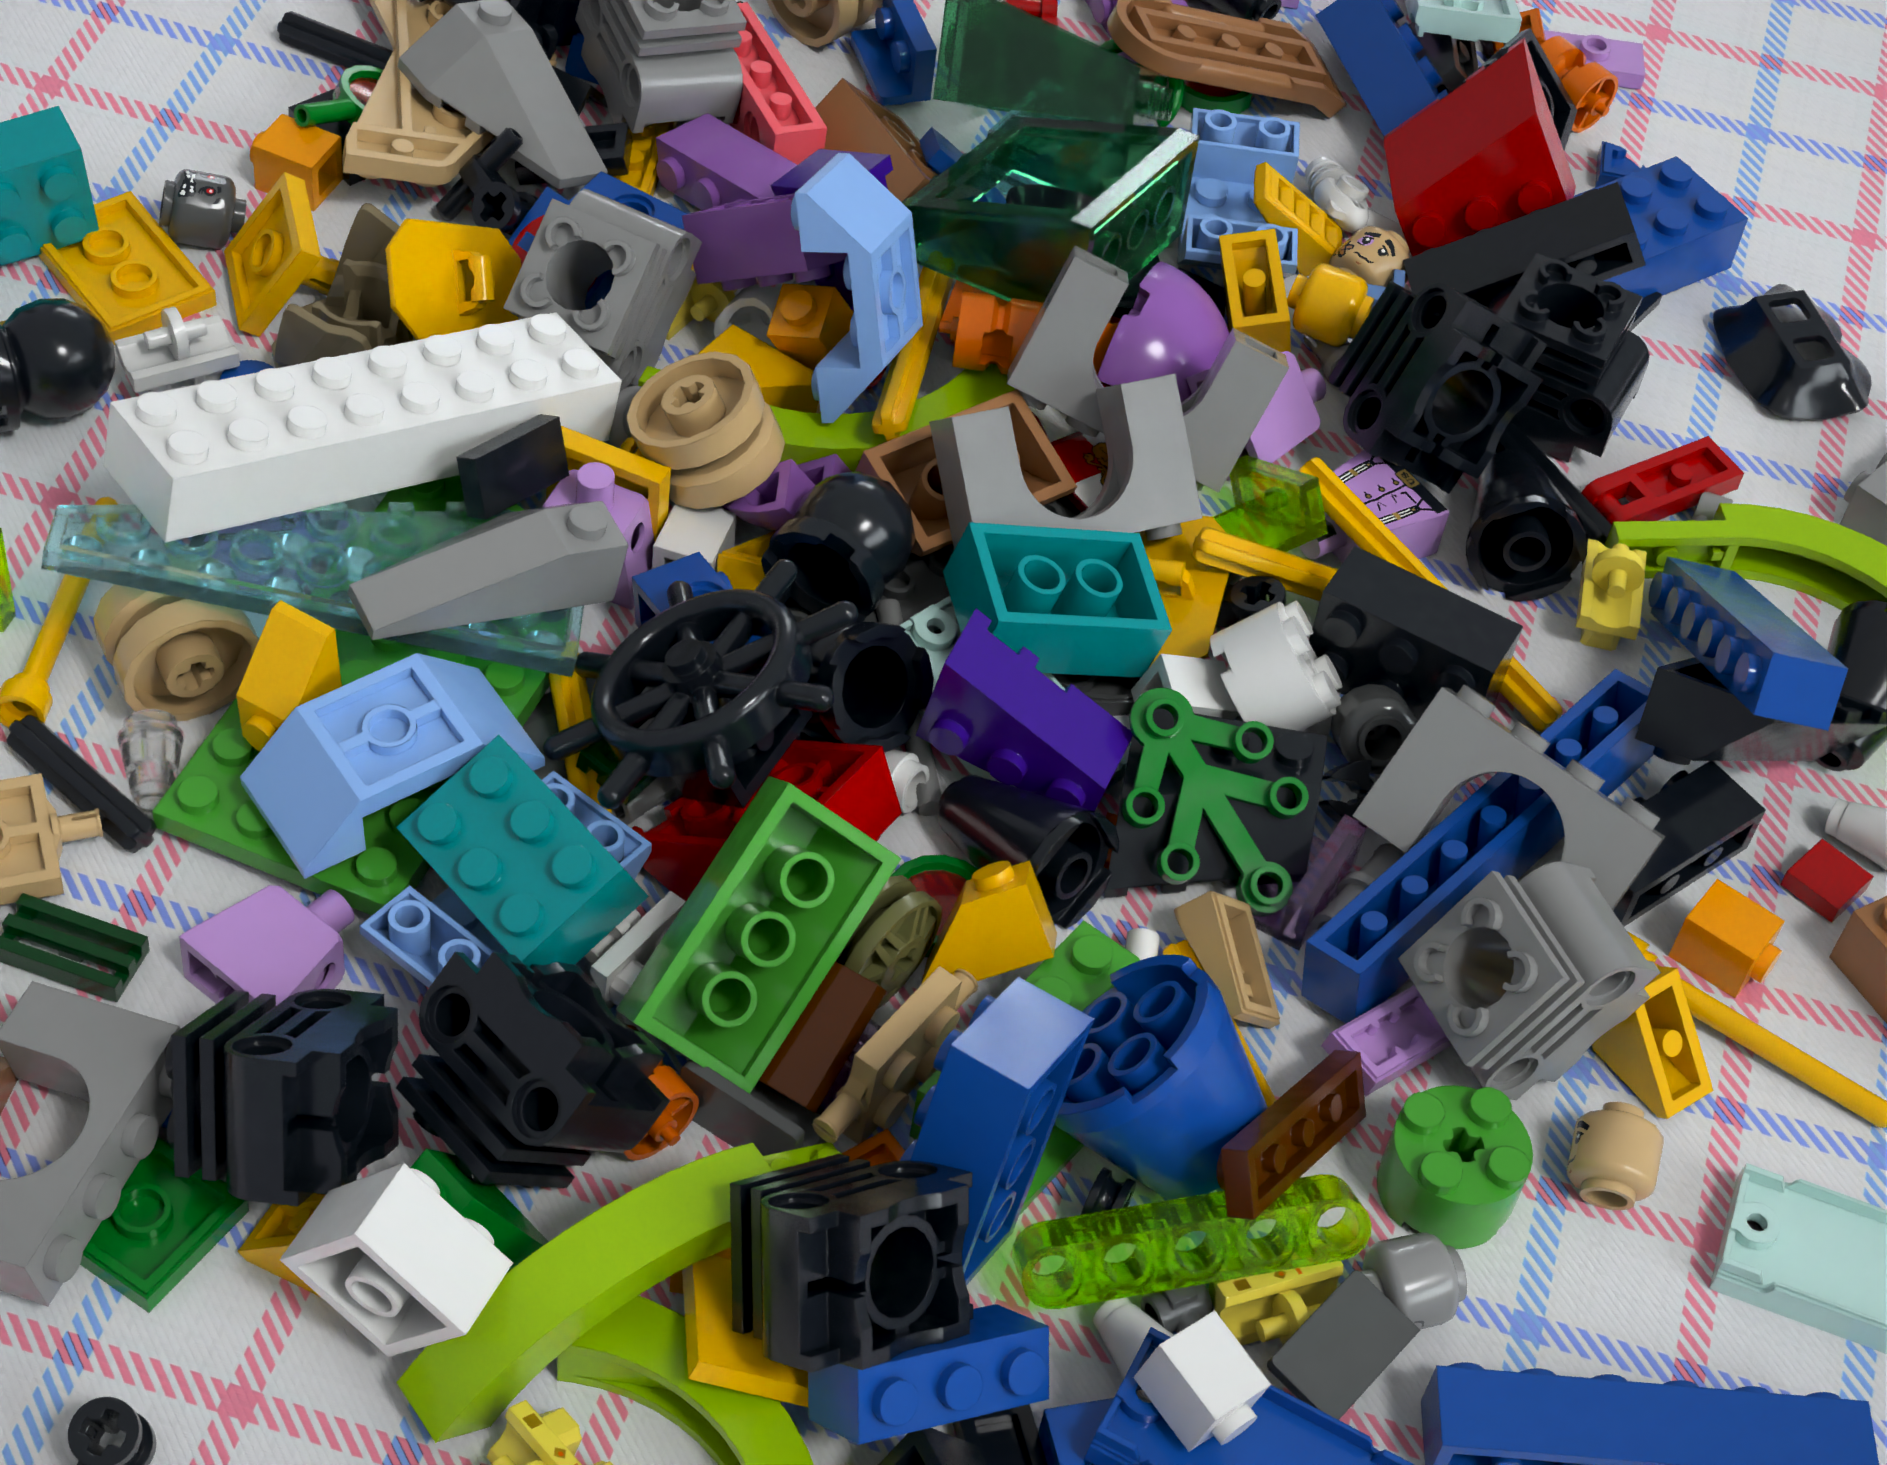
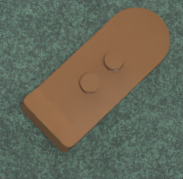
[1107,0,1346,118]

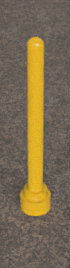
[0,497,119,728]
[1627,931,1887,1128]

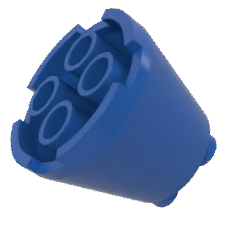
[1054,954,1268,1203]

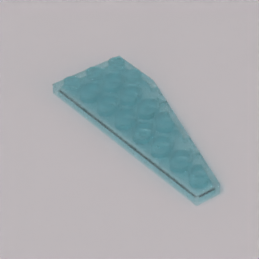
[41,502,584,677]

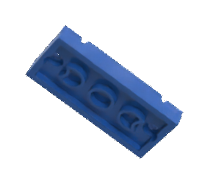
[1084,1327,1414,1465]

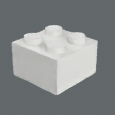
[280,1163,513,1357]

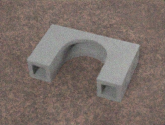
[1007,245,1289,493]
[929,374,1202,550]
[1352,685,1665,910]
[0,981,180,1307]

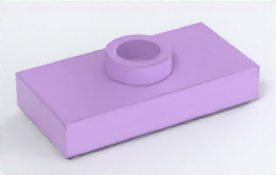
[1544,30,1645,89]
[1321,985,1452,1097]

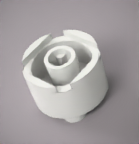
[1210,601,1342,731]

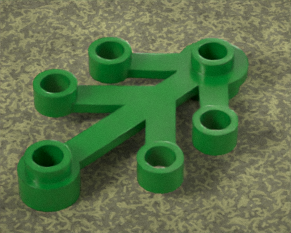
[1122,688,1309,917]

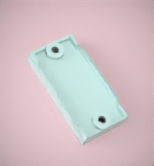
[1404,0,1522,46]
[1709,1163,1887,1354]

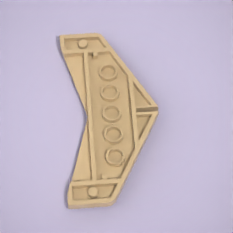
[342,0,557,187]

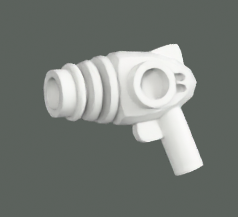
[1305,157,1405,239]

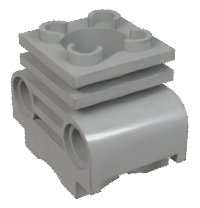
[575,0,747,134]
[503,189,702,390]
[1398,861,1661,1100]

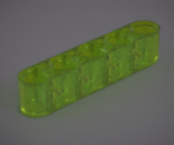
[1012,1174,1372,1309]

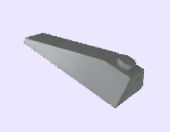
[397,0,608,189]
[348,501,629,640]

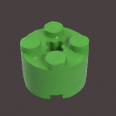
[1377,1085,1533,1249]

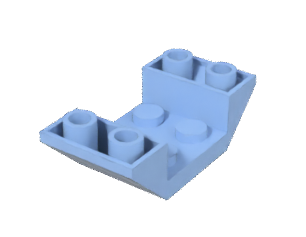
[1177,108,1300,278]
[791,153,923,423]
[240,653,545,879]
[359,770,652,988]

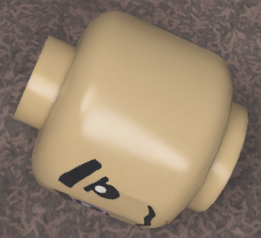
[1329,226,1409,287]
[1566,1102,1664,1210]

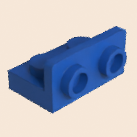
[850,0,937,106]

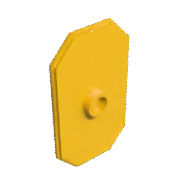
[385,218,522,340]
[1136,516,1230,666]

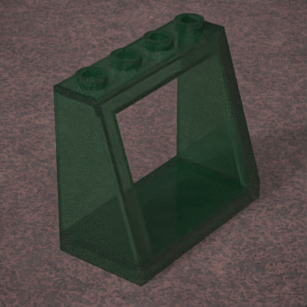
[933,0,1174,132]
[902,116,1200,302]

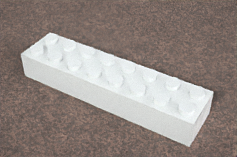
[104,312,622,543]

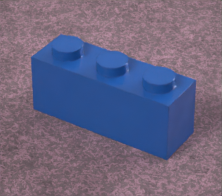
[808,1304,1049,1445]

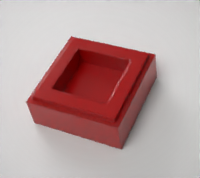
[1780,838,1874,923]

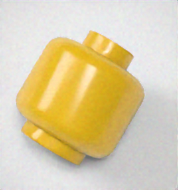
[1287,263,1375,347]

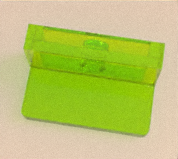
[1213,455,1328,552]

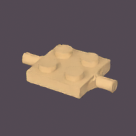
[0,773,103,905]
[812,966,978,1144]

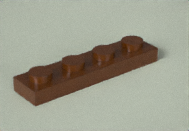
[1217,1050,1366,1220]

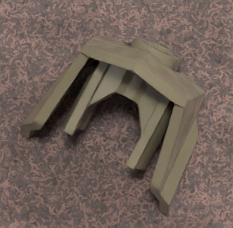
[271,203,417,368]

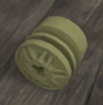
[836,875,942,1010]

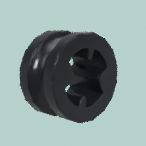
[1078,1167,1136,1240]

